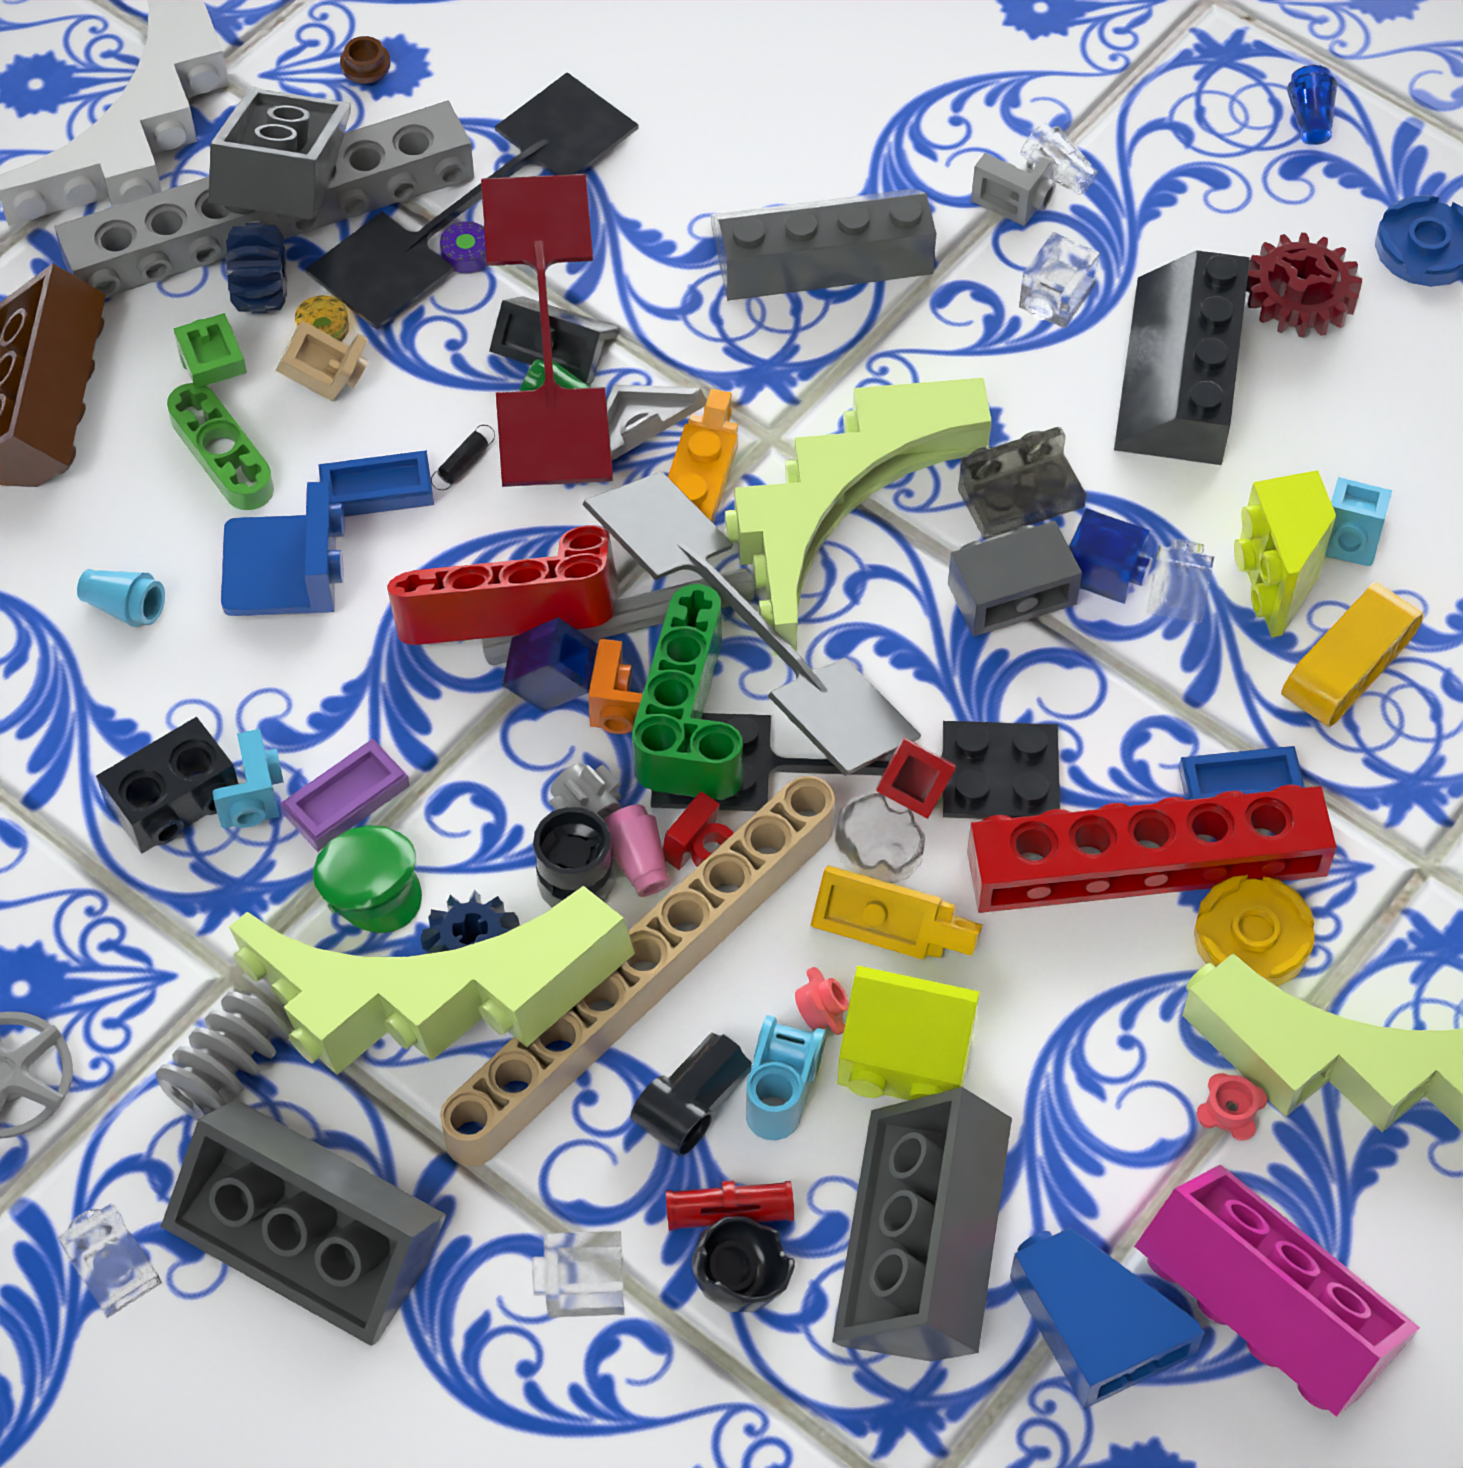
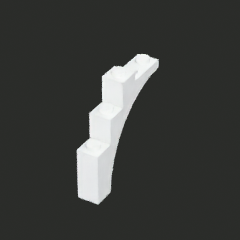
[0,0,230,226]

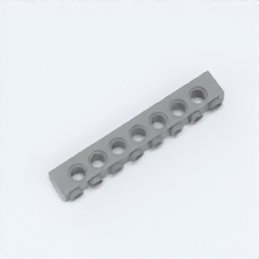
[54,100,475,298]

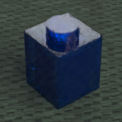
[1069,508,1154,604]
[502,617,598,712]

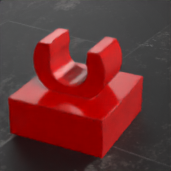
[662,791,734,871]

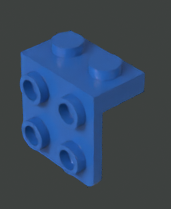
[221,481,345,616]

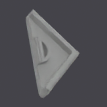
[606,385,707,461]

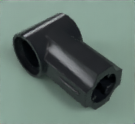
[630,1032,752,1157]

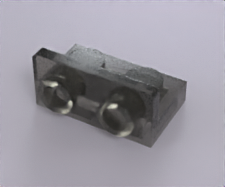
[958,426,1087,540]

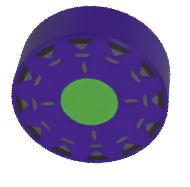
[439,221,487,273]

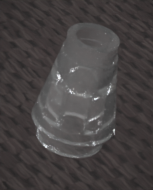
[1020,122,1098,195]

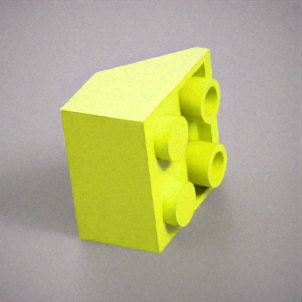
[1234,470,1336,637]

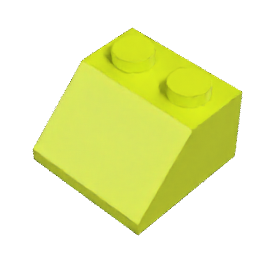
[837,965,980,1101]

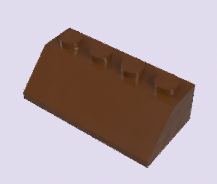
[0,263,106,487]

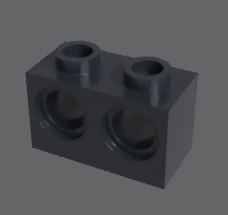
[96,716,239,854]

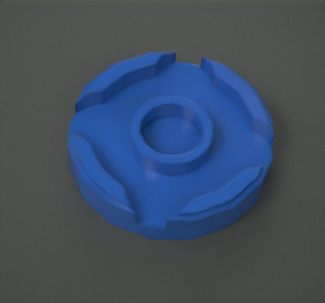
[1374,195,1463,287]

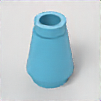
[77,569,165,627]

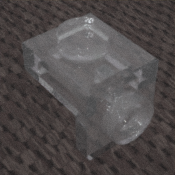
[1146,539,1215,624]

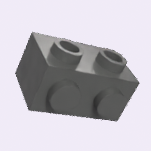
[948,521,1082,637]

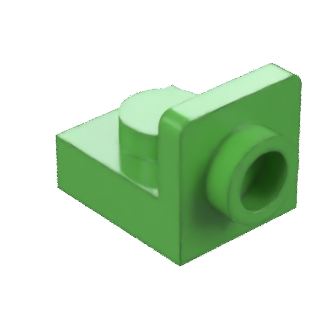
[173,313,247,389]

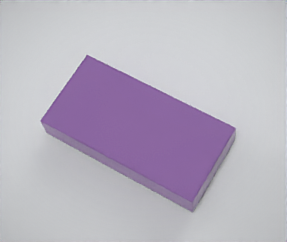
[280,738,410,852]

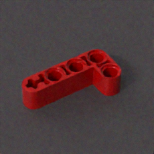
[387,525,618,645]

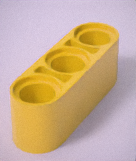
[1281,582,1425,728]

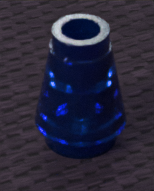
[1286,65,1338,145]

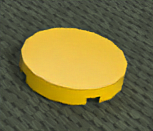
[1194,875,1315,987]

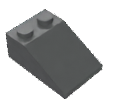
[208,87,351,222]

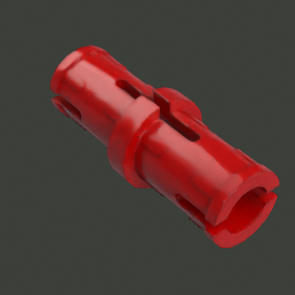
[665,1180,794,1231]

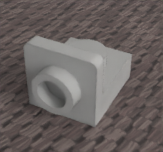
[970,153,1056,226]

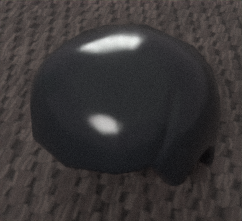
[692,1217,795,1313]

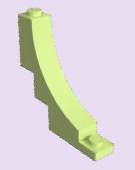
[1182,953,1463,1132]

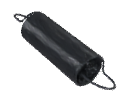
[431,424,495,491]

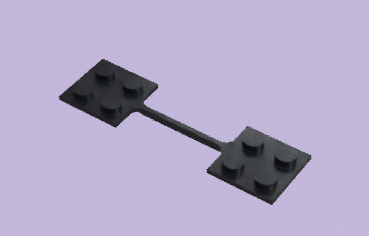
[305,72,639,330]
[650,713,1060,819]

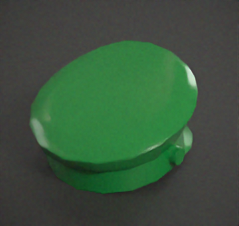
[313,825,422,933]

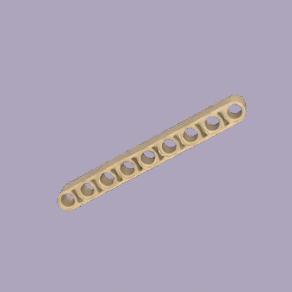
[440,776,835,1167]

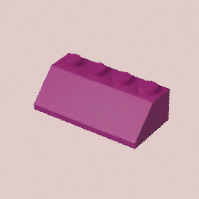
[1134,1164,1420,1417]

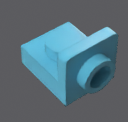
[1325,477,1392,566]

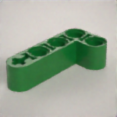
[632,584,743,800]

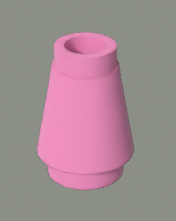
[604,804,671,897]

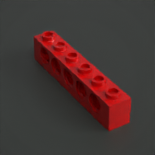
[967,785,1337,913]

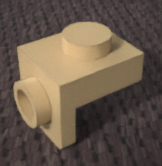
[275,320,368,402]

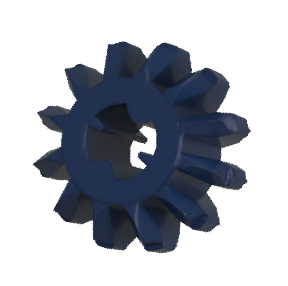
[225,222,288,314]
[420,889,520,954]

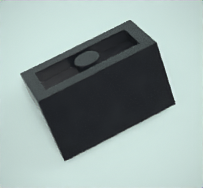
[489,296,620,384]

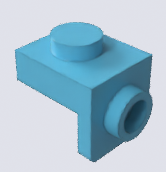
[212,729,284,828]

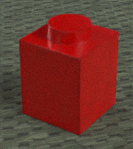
[876,736,956,819]

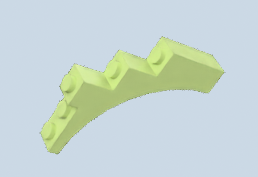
[725,377,991,656]
[229,886,635,1075]

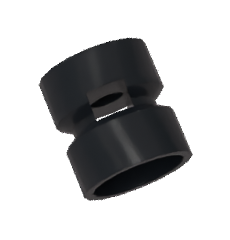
[533,807,614,908]

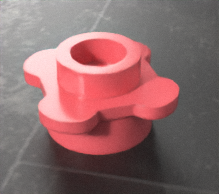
[795,967,849,1035]
[1196,1073,1267,1141]

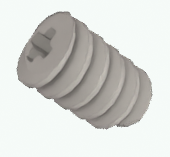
[155,990,291,1121]

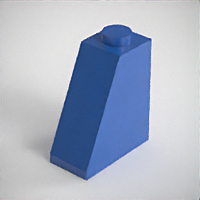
[1010,1227,1204,1409]

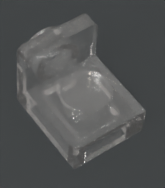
[58,1203,162,1319]

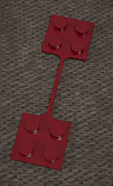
[481,174,613,487]

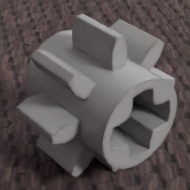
[549,763,622,820]

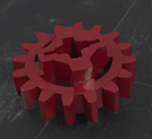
[1246,232,1362,338]

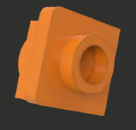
[588,639,643,734]

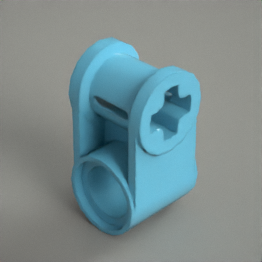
[746,1015,827,1141]

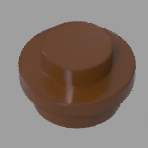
[340,36,391,84]

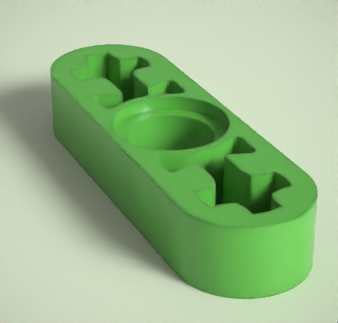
[167,383,274,510]

